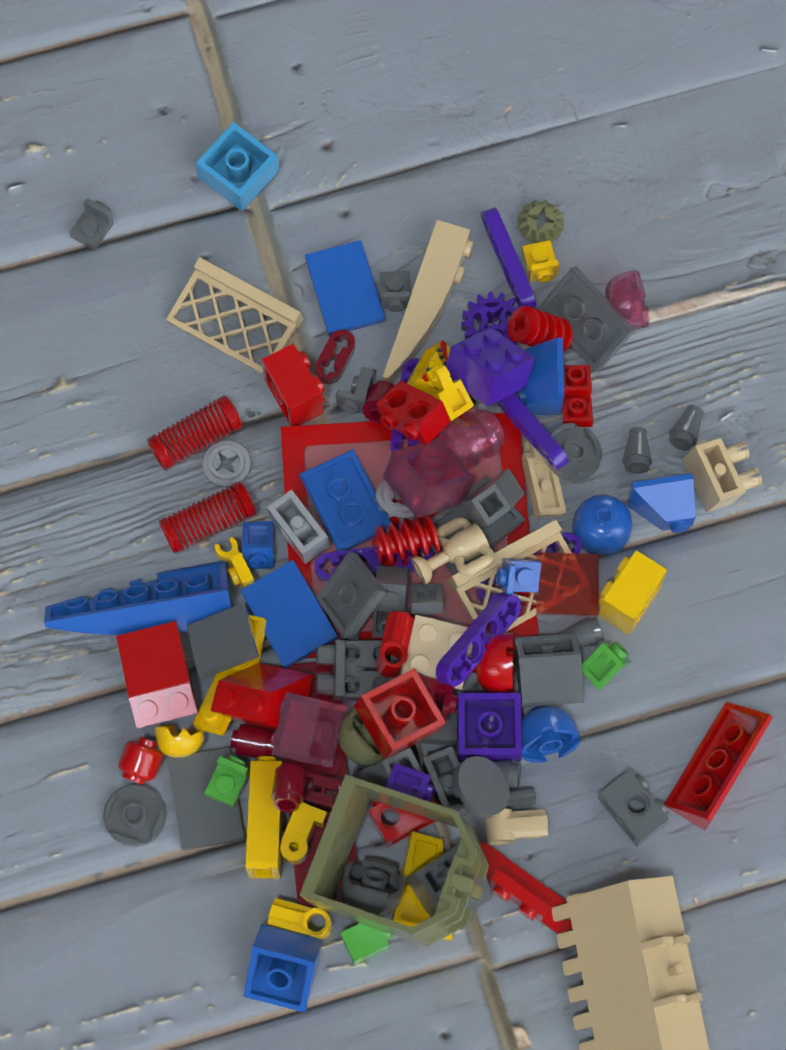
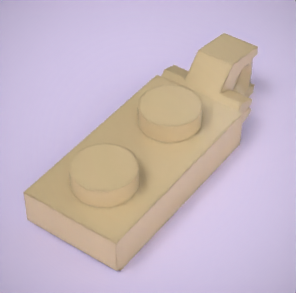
[522,440,566,518]

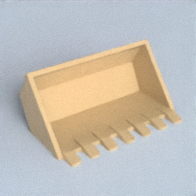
[551,876,710,1050]

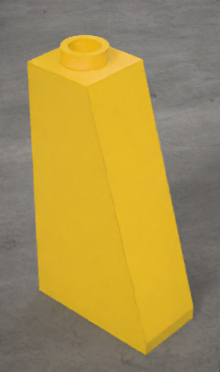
[246,756,283,879]

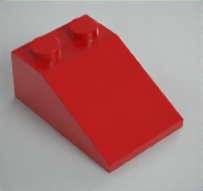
[116,621,199,729]

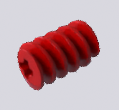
[507,306,573,352]
[374,516,440,565]

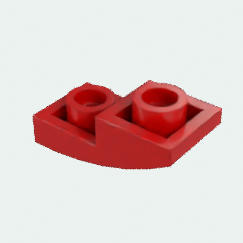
[562,365,593,427]

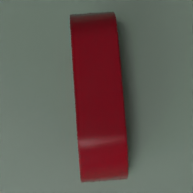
[315,330,355,385]
[303,772,343,810]

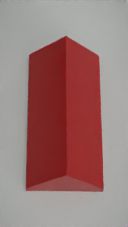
[664,702,773,831]

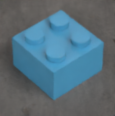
[196,122,280,211]

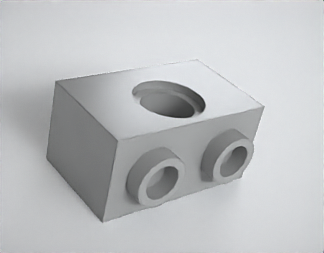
[267,490,330,564]

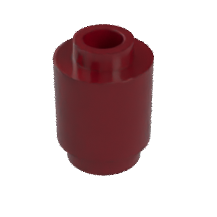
[363,381,394,424]
[230,724,277,758]
[271,762,306,812]

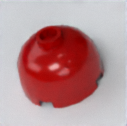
[471,633,514,693]

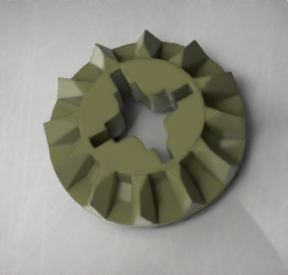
[517,199,564,243]

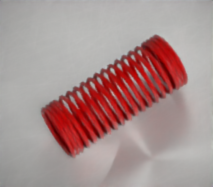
[147,395,243,471]
[159,481,256,554]

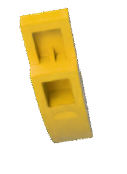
[193,615,266,736]

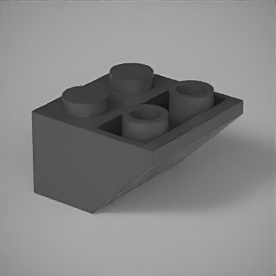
[514,633,584,707]
[406,843,492,918]

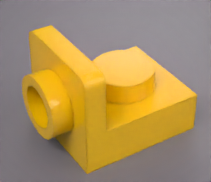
[522,240,560,283]

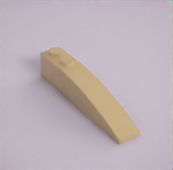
[383,220,474,384]

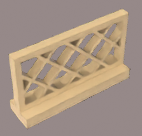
[166,257,304,375]
[446,520,590,635]

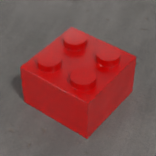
[262,343,326,426]
[353,668,446,760]

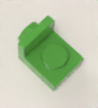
[582,641,631,690]
[204,755,249,808]

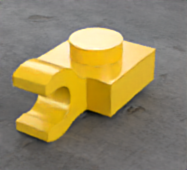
[426,365,474,421]
[215,537,254,589]

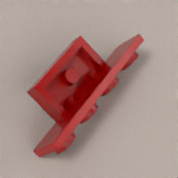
[480,841,573,935]

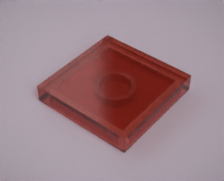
[536,552,599,616]

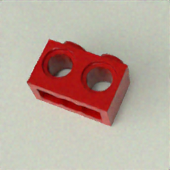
[376,380,451,446]
[369,796,437,848]

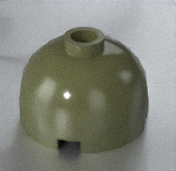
[337,707,384,766]

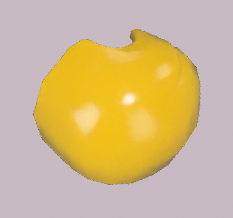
[154,725,204,758]

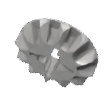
[203,441,251,487]
[374,479,423,521]

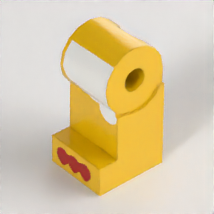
[280,802,328,865]

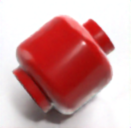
[118,736,163,785]

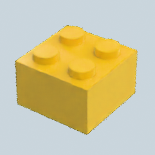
[597,550,667,635]

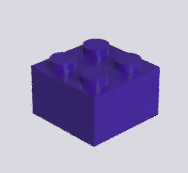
[446,328,535,406]
[457,693,522,762]

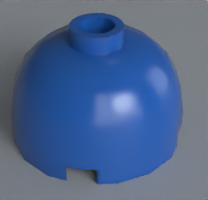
[572,494,633,556]
[521,706,581,763]

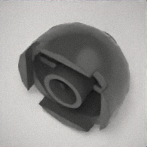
[342,858,406,917]

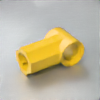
[268,898,333,940]

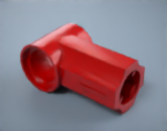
[376,611,415,678]

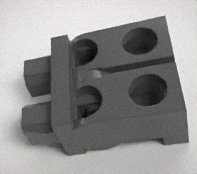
[315,640,397,701]

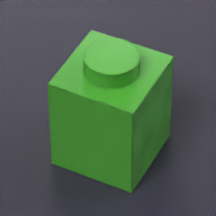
[340,923,392,965]

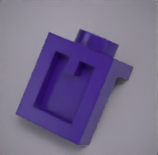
[386,763,435,802]

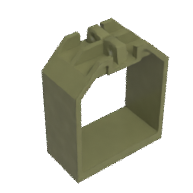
[300,774,489,946]

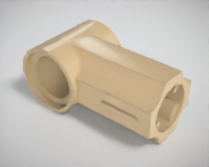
[485,809,548,845]

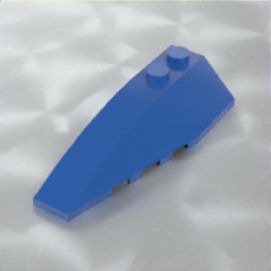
[44,561,233,635]

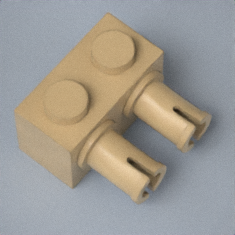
[682,438,762,513]

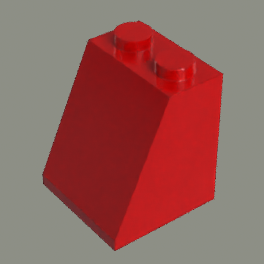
[210,663,314,736]

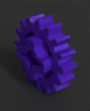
[461,291,521,345]

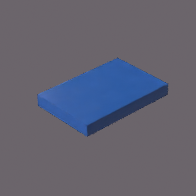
[305,240,385,337]
[299,449,391,551]
[240,560,339,669]

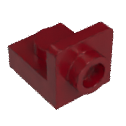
[419,675,458,722]

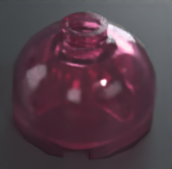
[605,269,650,329]

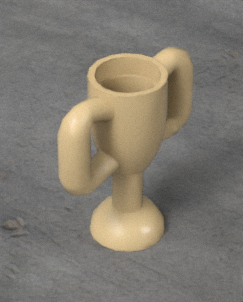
[411,517,494,585]

